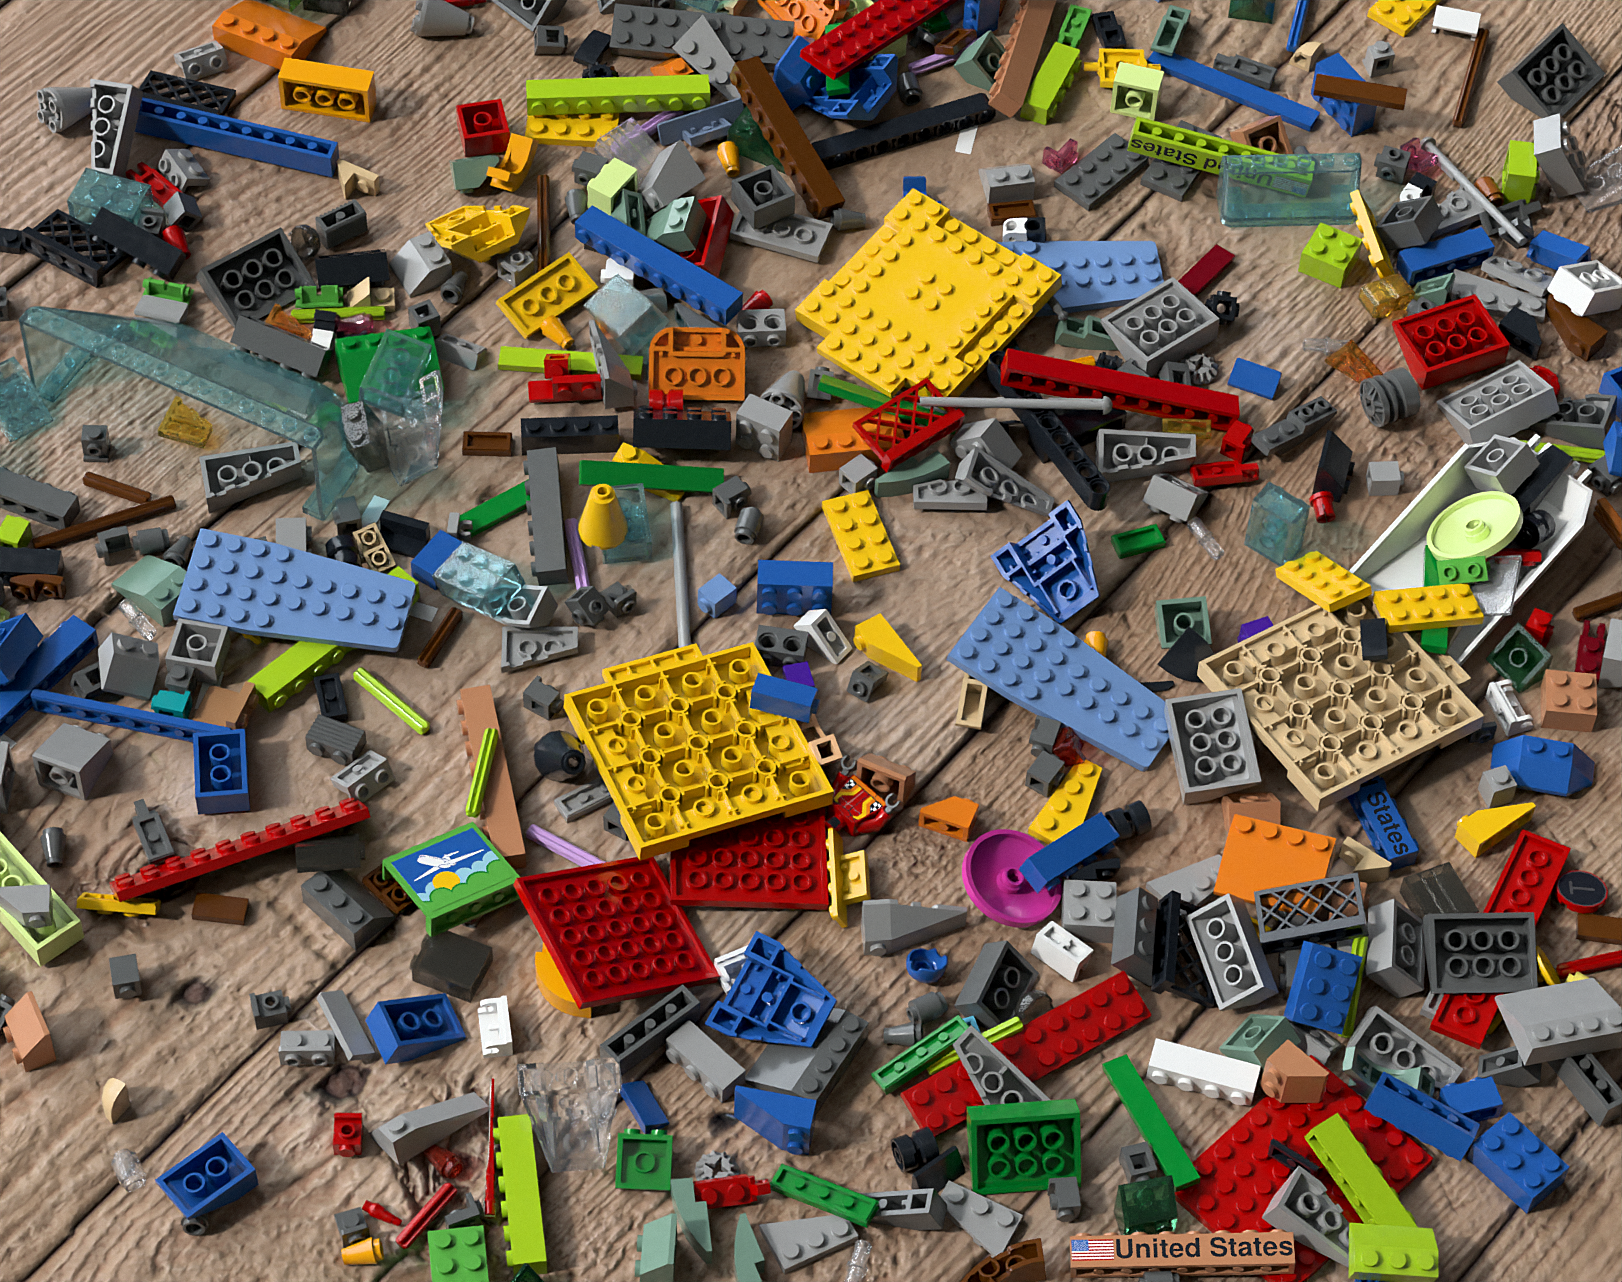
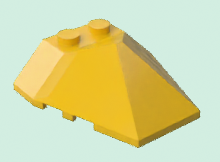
[425,205,531,263]

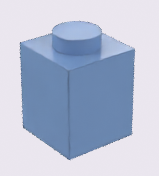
[697,573,737,619]

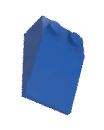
[365,993,466,1064]
[734,1085,817,1155]
[155,1132,259,1220]

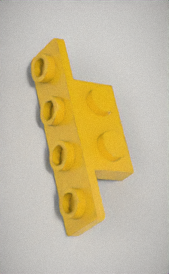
[826,828,871,928]

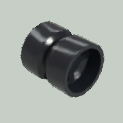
[1513,510,1556,549]
[325,535,362,567]
[1104,800,1152,844]
[891,1127,940,1173]

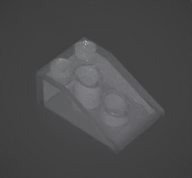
[1575,145,1622,213]

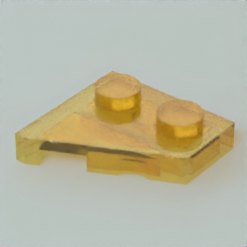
[157,396,213,449]

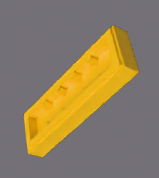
[76,892,161,917]

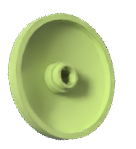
[1427,491,1523,561]

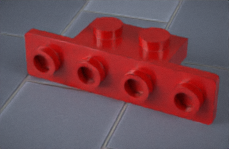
[528,374,603,403]

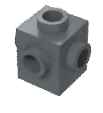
[1374,145,1411,184]
[565,586,610,626]

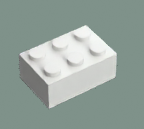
[1547,260,1622,316]

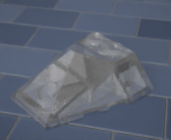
[366,370,444,487]
[517,1057,622,1173]

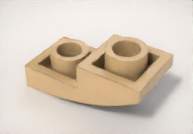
[353,522,396,573]

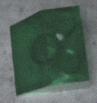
[1113,1175,1178,1235]

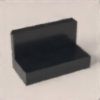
[379,510,430,558]

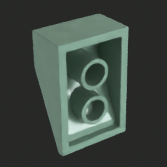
[645,196,707,253]
[111,554,187,627]

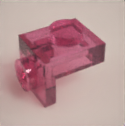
[1400,137,1439,173]
[1042,138,1078,174]

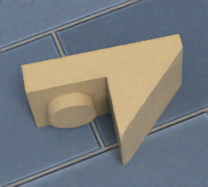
[337,158,380,199]
[347,277,395,312]
[1339,836,1392,883]

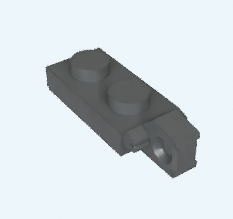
[1213,53,1278,90]
[1479,199,1542,236]
[132,799,175,865]

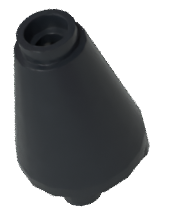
[533,730,586,782]

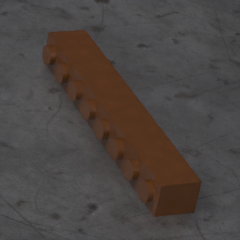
[729,56,846,220]

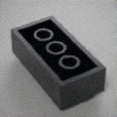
[633,405,732,450]

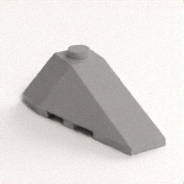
[453,580,558,628]
[953,1025,1050,1105]
[1262,1166,1349,1268]

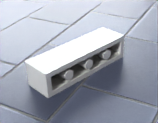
[1146,1038,1261,1106]

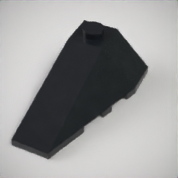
[1511,445,1573,517]

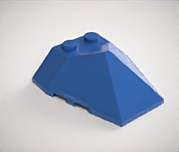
[802,54,898,121]
[990,500,1100,624]
[705,931,837,1048]

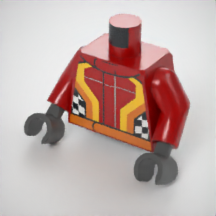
[825,755,904,837]

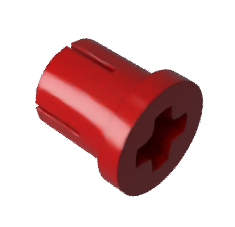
[1309,491,1336,523]

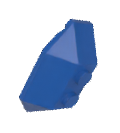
[773,36,826,111]
[1490,735,1595,796]

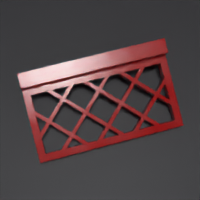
[852,378,965,473]

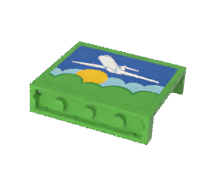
[382,822,520,937]

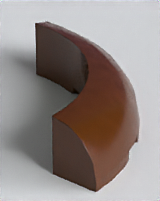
[961,1238,1047,1282]

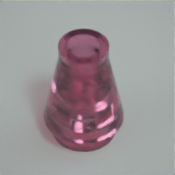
[338,312,374,334]

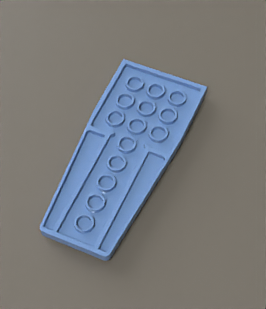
[997,241,1164,318]
[173,528,416,652]
[946,587,1169,772]

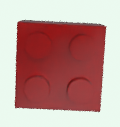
[456,99,510,158]

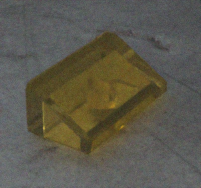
[1161,418,1211,439]

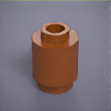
[1474,176,1504,208]

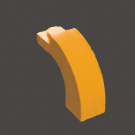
[486,133,539,192]
[535,942,593,1018]

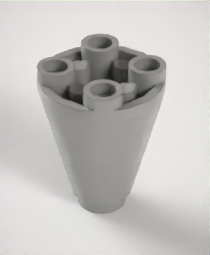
[410,0,474,36]
[37,87,93,133]
[760,370,805,429]

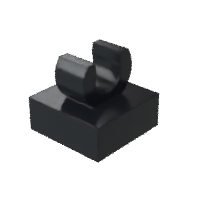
[1095,352,1123,371]

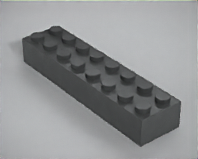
[610,4,795,71]

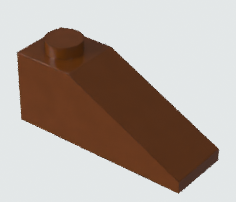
[1545,293,1608,362]

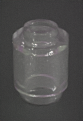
[110,1149,146,1192]

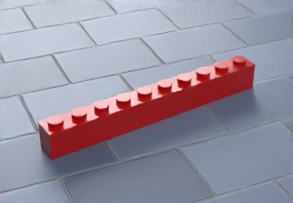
[1001,348,1240,431]

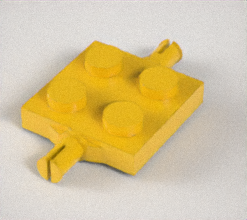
[1083,48,1161,88]

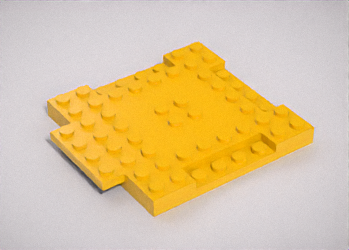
[795,188,1062,411]
[564,642,834,860]

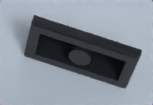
[1267,1138,1323,1178]
[911,1146,965,1193]

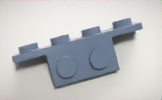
[657,98,745,147]

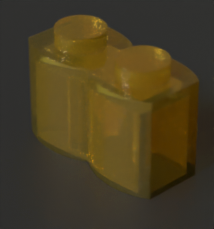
[1358,273,1415,318]

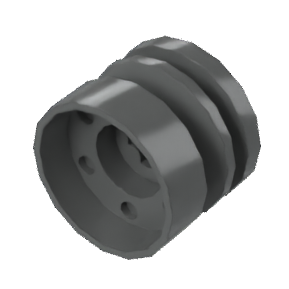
[1359,367,1420,427]

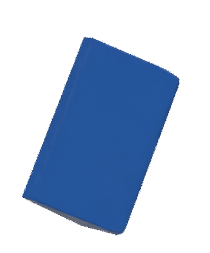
[1227,358,1282,400]
[620,1080,669,1134]

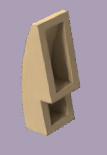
[955,672,988,730]

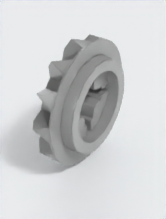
[1181,351,1218,384]
[695,1150,739,1181]

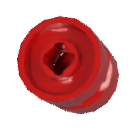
[649,389,683,410]

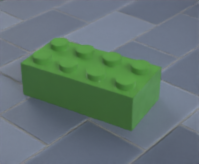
[427,1225,489,1282]

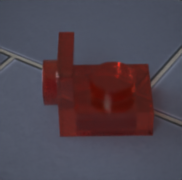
[1052,727,1086,767]

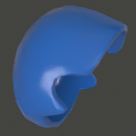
[906,948,948,984]

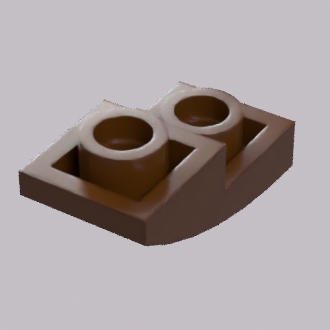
[9,574,67,602]
[362,864,414,914]

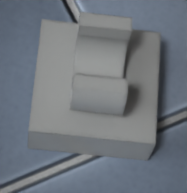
[447,512,473,541]

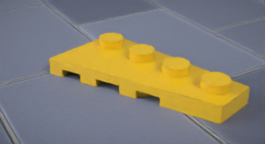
[1028,756,1102,845]

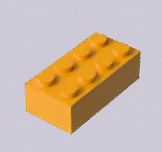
[278,58,377,123]

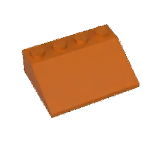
[212,0,327,70]
[800,407,905,473]
[1213,814,1336,916]

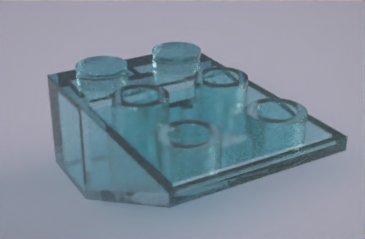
[583,273,670,356]
[0,356,53,443]

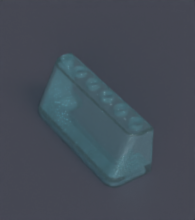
[1216,153,1362,227]

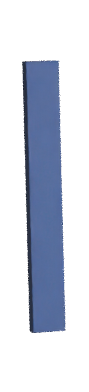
[1147,51,1320,132]
[31,688,231,742]

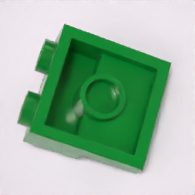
[615,1129,673,1191]

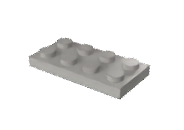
[730,211,833,263]

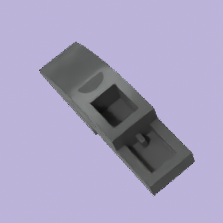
[1251,396,1338,456]

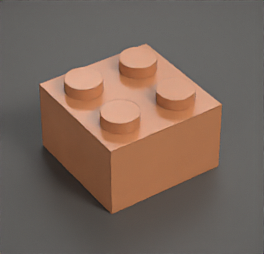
[1541,669,1597,732]

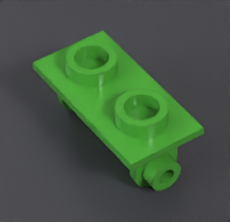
[142,277,194,305]
[295,285,344,309]
[1436,556,1491,585]

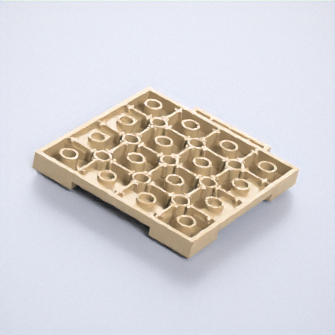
[1197,595,1484,812]

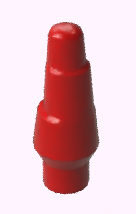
[362,1200,402,1226]

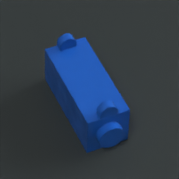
[1527,230,1591,271]
[750,673,820,723]

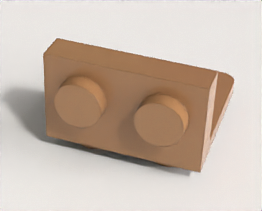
[192,681,259,730]

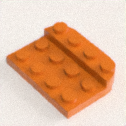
[757,0,850,40]
[648,327,745,401]

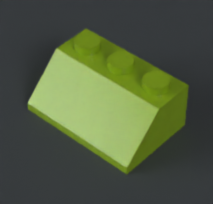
[1349,1223,1438,1282]

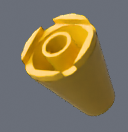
[578,484,628,550]

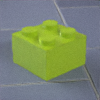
[1501,140,1540,205]
[1298,222,1362,289]

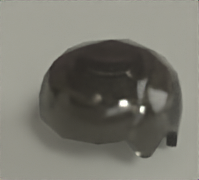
[288,224,321,262]
[1015,990,1054,1025]

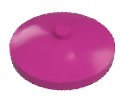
[962,829,1063,928]

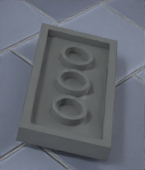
[1140,120,1222,202]
[1054,133,1149,211]

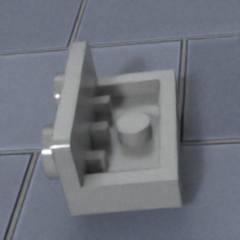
[158,149,210,193]

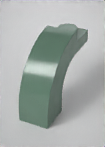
[1342,1046,1436,1098]

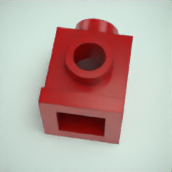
[544,353,572,382]
[1220,420,1254,463]
[1521,608,1554,652]
[333,1113,364,1157]

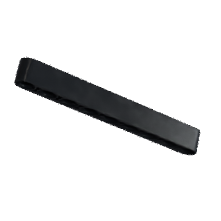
[811,93,996,170]
[986,351,1110,511]

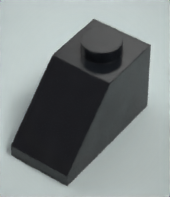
[1498,306,1542,361]

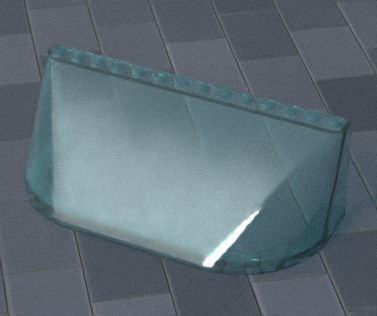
[18,306,363,522]

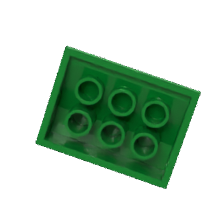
[335,326,445,407]
[967,1099,1081,1195]

